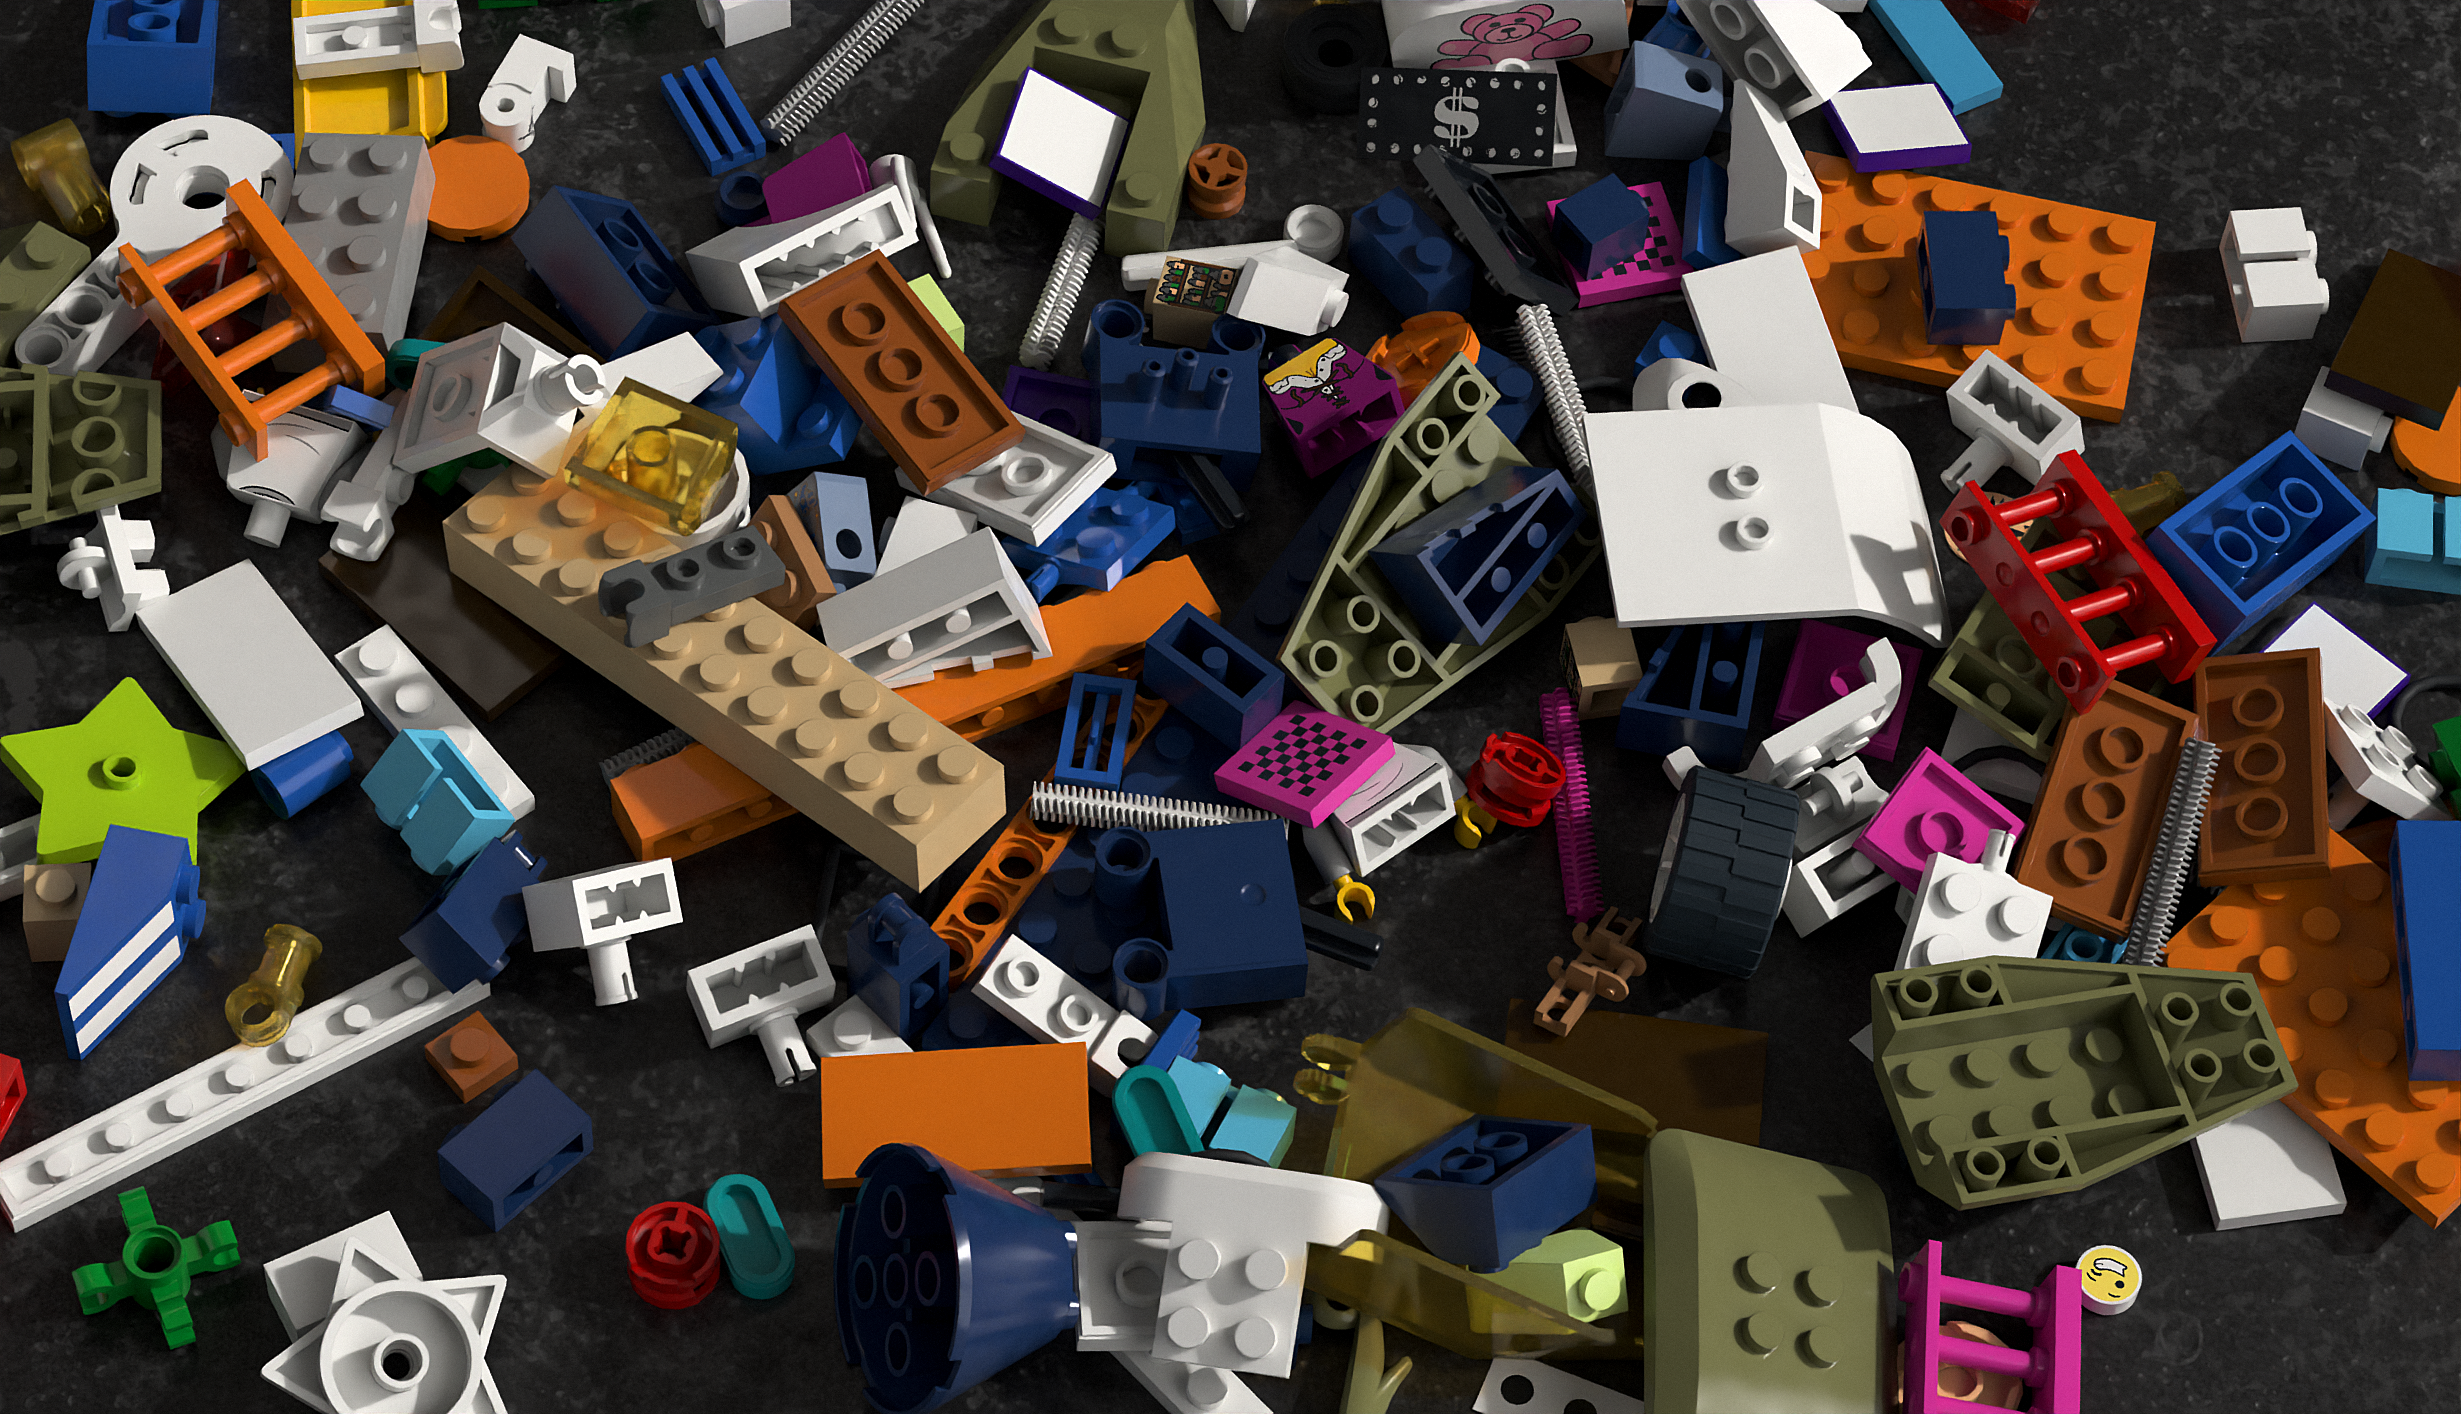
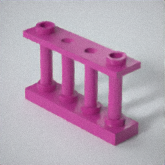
[1898,1239,2082,1414]

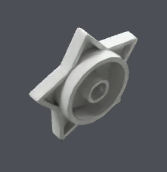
[260,1236,508,1414]

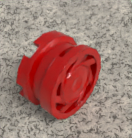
[1465,731,1566,827]
[625,1201,721,1310]

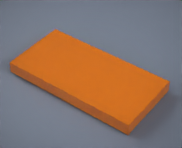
[821,1042,1092,1189]

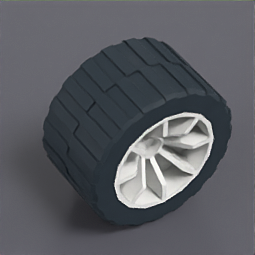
[1642,765,1800,979]

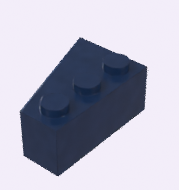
[1368,465,1588,646]
[1613,620,1766,770]

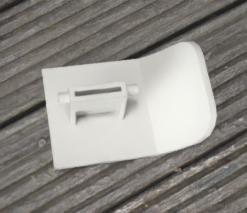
[1581,402,1953,648]

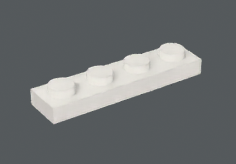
[334,624,535,822]

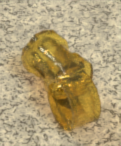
[2108,470,2188,537]
[225,924,323,1047]

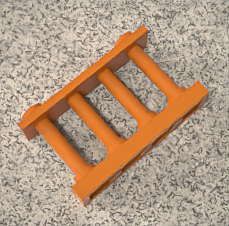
[115,178,385,463]

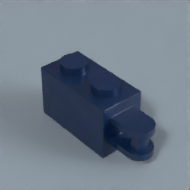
[398,830,548,995]
[847,892,950,1044]

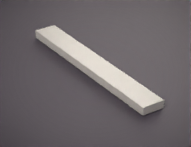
[0,956,491,1233]

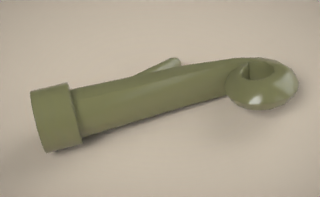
[1306,1276,1413,1414]

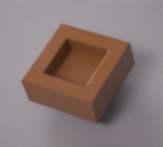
[424,1011,518,1104]

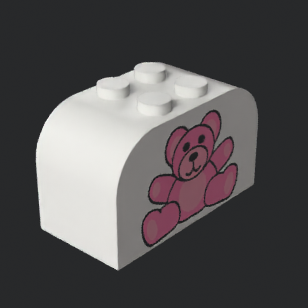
[1381,0,1629,69]

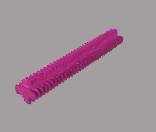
[1539,687,1605,923]

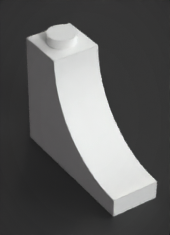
[685,183,919,319]

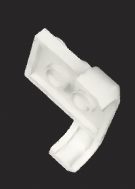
[1662,637,1901,790]
[1117,1152,1391,1379]

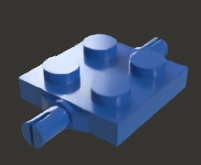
[1001,480,1176,603]

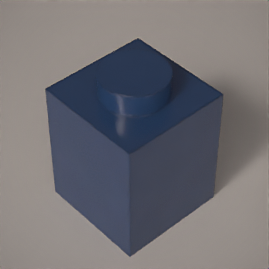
[1550,173,1650,281]

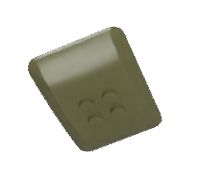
[1643,1128,1899,1414]

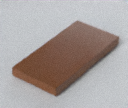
[777,248,1026,497]
[2193,647,2331,888]
[2010,680,2200,945]

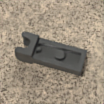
[598,525,786,648]

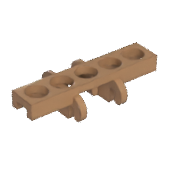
[1533,906,1647,1038]

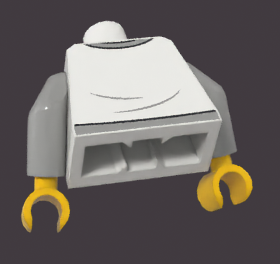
[210,385,383,548]
[1301,742,1497,925]

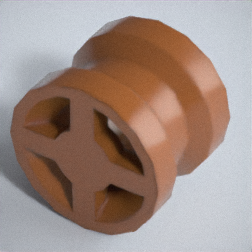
[1186,143,1248,220]

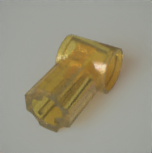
[11,117,113,237]

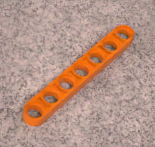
[930,658,1171,993]

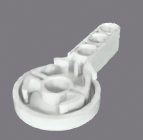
[15,115,294,377]

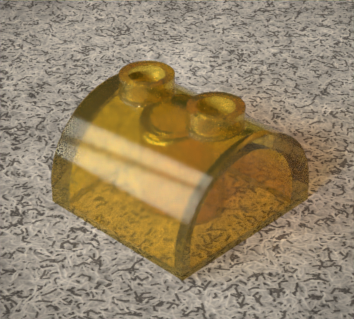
[564,376,738,537]

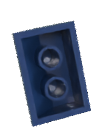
[511,185,723,362]
[1374,1114,1599,1274]

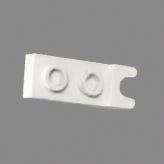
[293,0,464,80]
[321,389,420,561]
[971,934,1158,1098]

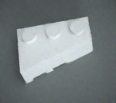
[816,526,1053,689]

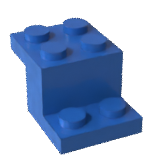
[661,313,863,477]

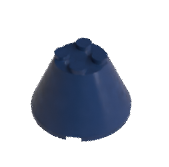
[833,1143,1079,1414]

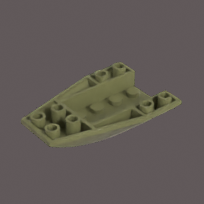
[1274,351,1604,734]
[1871,955,2299,1211]

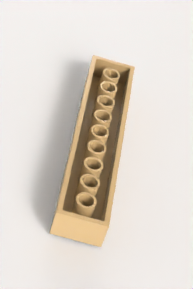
[442,462,1006,893]

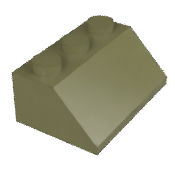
[0,220,92,369]

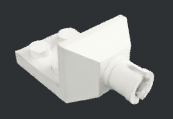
[392,322,606,480]

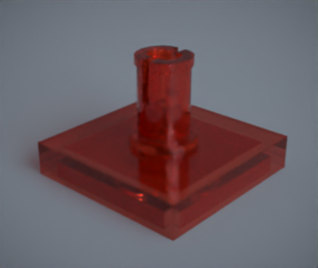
[150,247,264,399]

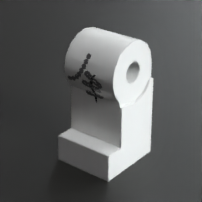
[479,34,576,153]

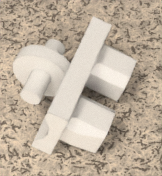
[57,505,170,632]
[1792,755,1889,864]

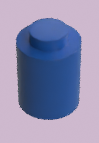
[250,729,354,820]

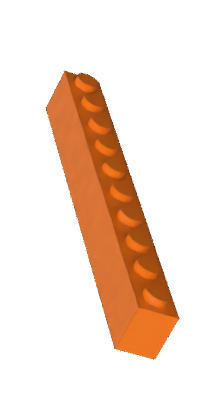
[610,554,1221,862]

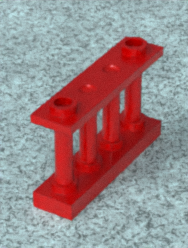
[1939,449,2218,716]

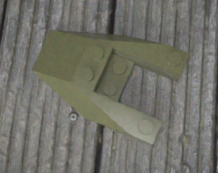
[930,0,1206,258]

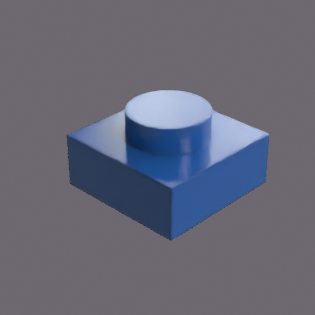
[1632,320,1710,401]

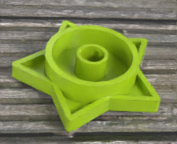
[0,677,247,866]

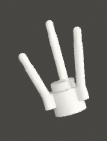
[869,154,951,279]

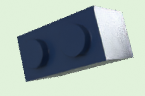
[1347,186,1475,319]
[1915,211,2016,345]
[1143,602,1285,753]
[437,1068,594,1233]

